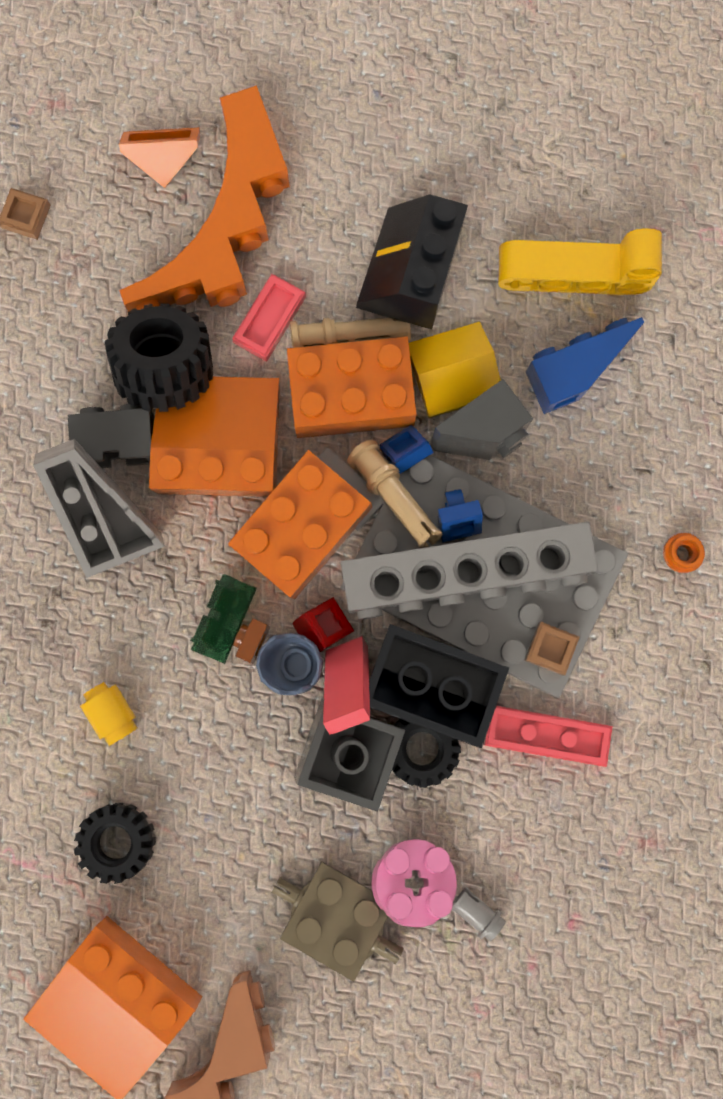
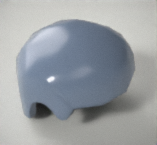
[256,633,323,696]

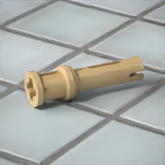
[290,318,411,348]
[347,440,442,548]

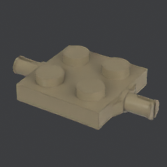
[271,861,404,982]

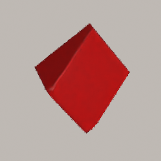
[293,597,354,652]

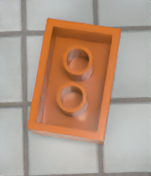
[287,336,417,438]
[228,450,373,599]

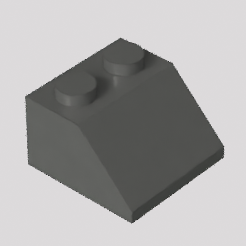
[430,379,533,460]
[294,699,405,812]

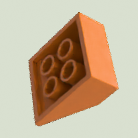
[149,376,280,497]
[23,916,203,1099]

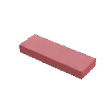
[323,636,370,735]
[483,706,613,767]

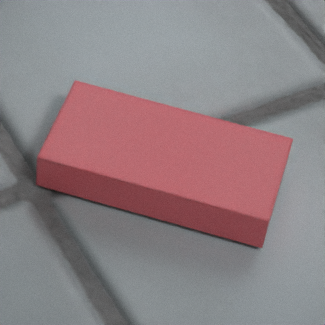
[232,274,306,362]

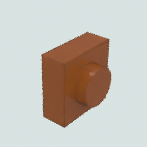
[233,618,271,664]

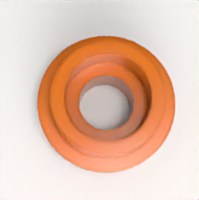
[663,533,705,573]

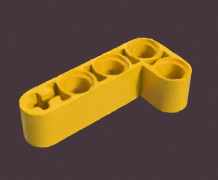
[498,228,662,295]

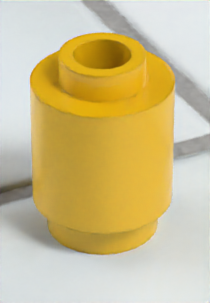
[80,682,138,746]

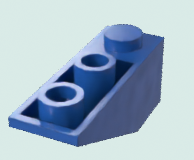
[526,317,644,414]

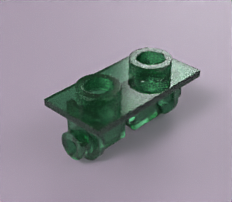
[190,574,257,664]

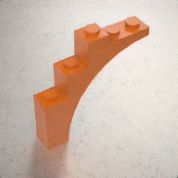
[119,85,290,311]

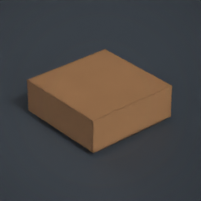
[0,188,51,240]
[524,622,580,676]

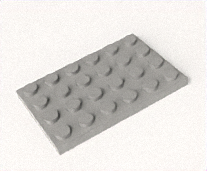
[340,455,629,698]

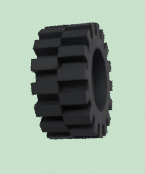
[392,718,461,788]
[74,803,156,884]

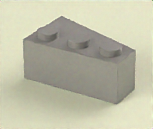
[33,439,165,578]

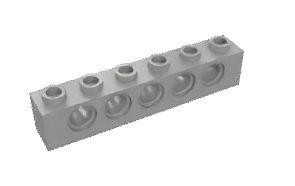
[341,522,599,620]

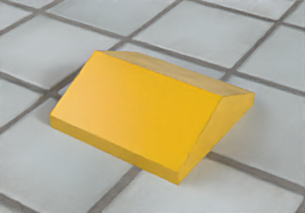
[409,322,501,419]

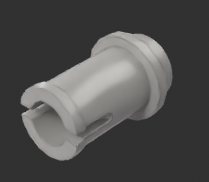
[452,887,506,941]

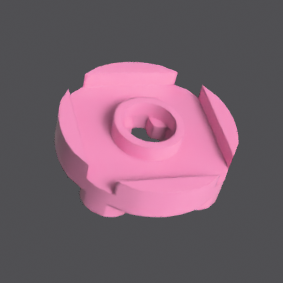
[372,839,457,927]

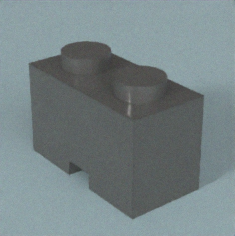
[68,404,155,468]

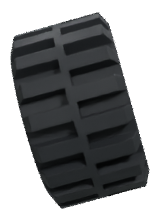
[105,303,213,412]

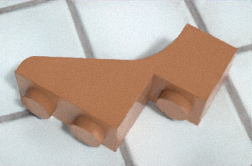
[165,970,275,1099]

